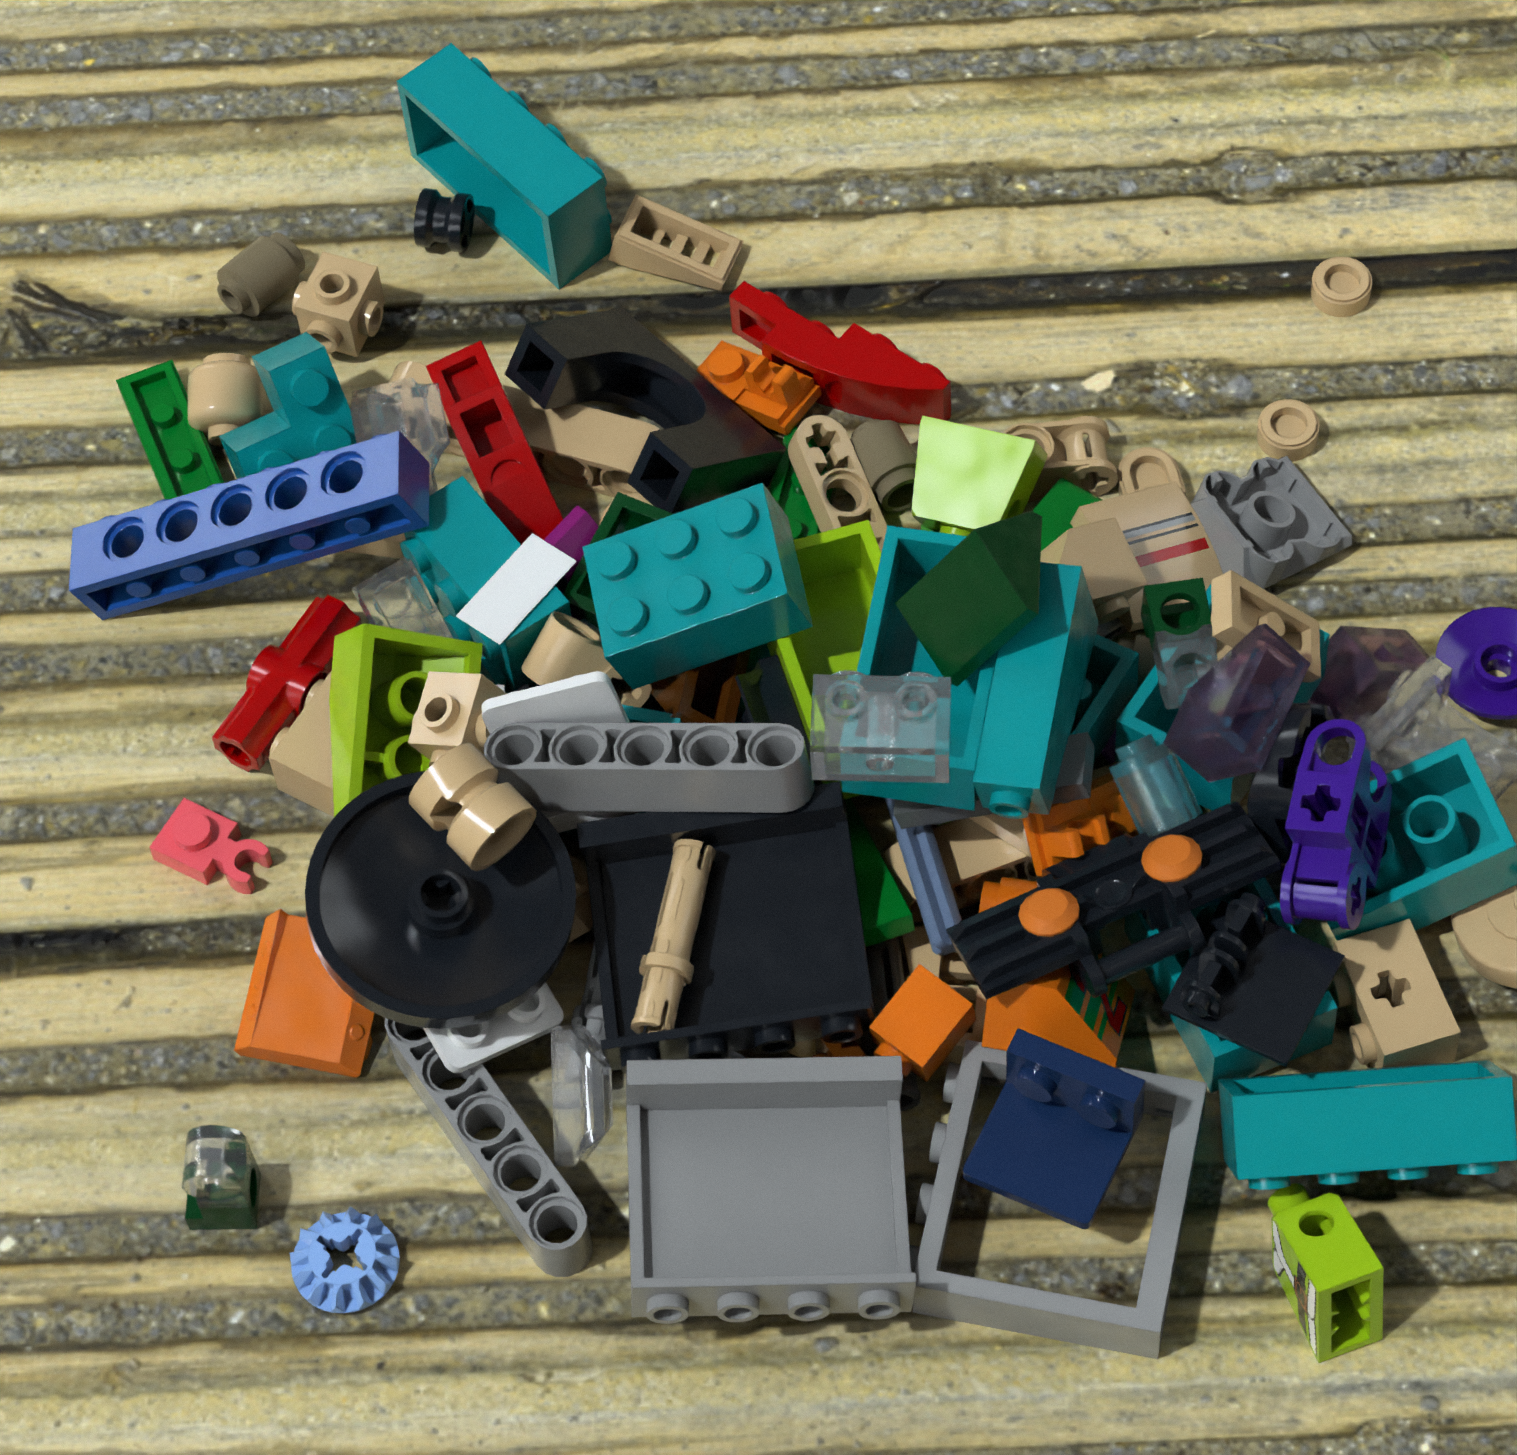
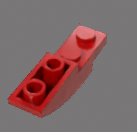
[729,281,951,424]
[426,340,564,545]

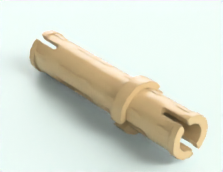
[631,839,716,1034]

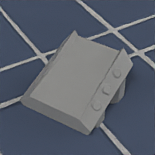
[1190,456,1352,589]

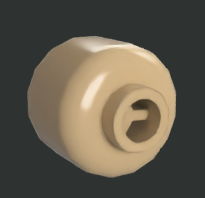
[187,353,266,447]

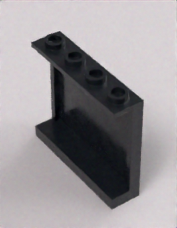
[577,781,876,1073]

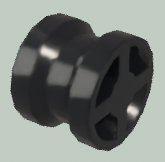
[414,188,475,253]

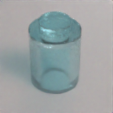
[1108,733,1203,838]

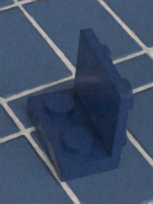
[963,1028,1146,1229]

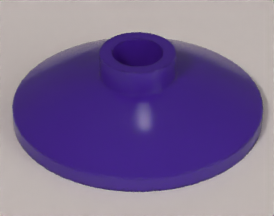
[1435,607,1517,720]

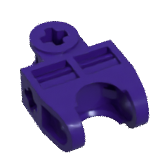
[1280,719,1392,930]

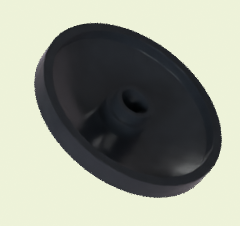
[305,771,576,1029]

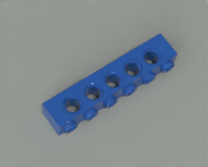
[69,431,430,620]

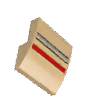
[1070,481,1223,632]

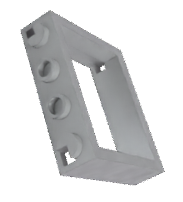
[909,1040,1207,1359]

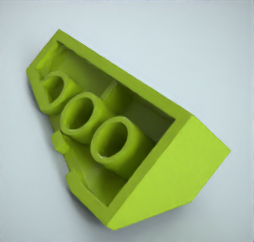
[329,623,483,817]

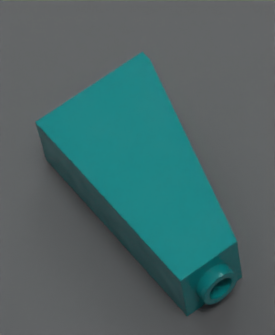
[973,562,1099,819]

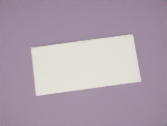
[456,533,577,645]

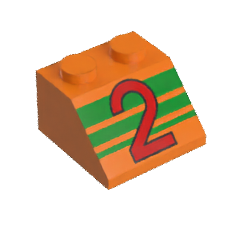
[982,953,1135,1068]

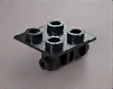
[1162,893,1345,1067]

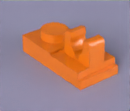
[696,340,822,435]
[1022,768,1151,876]

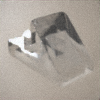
[351,557,454,639]

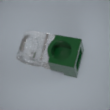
[1141,578,1222,710]
[182,1125,261,1230]

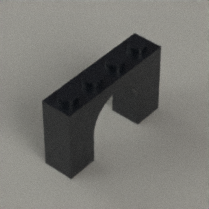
[505,308,786,514]

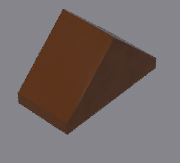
[651,648,752,723]

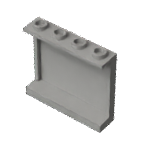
[626,1056,916,1324]

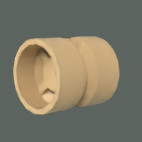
[409,743,537,871]

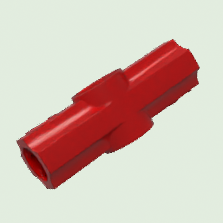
[212,594,362,772]

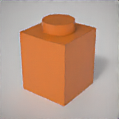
[869,964,976,1082]

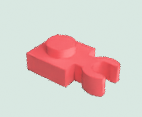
[149,798,273,894]

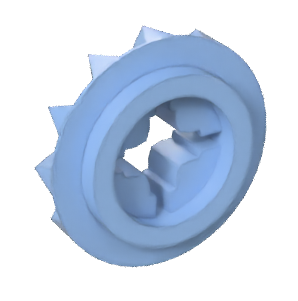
[289,1206,400,1313]

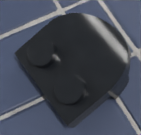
[1247,702,1335,864]

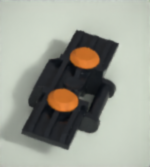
[946,801,1281,1000]

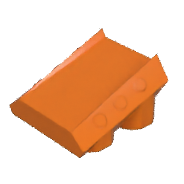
[234,909,375,1078]

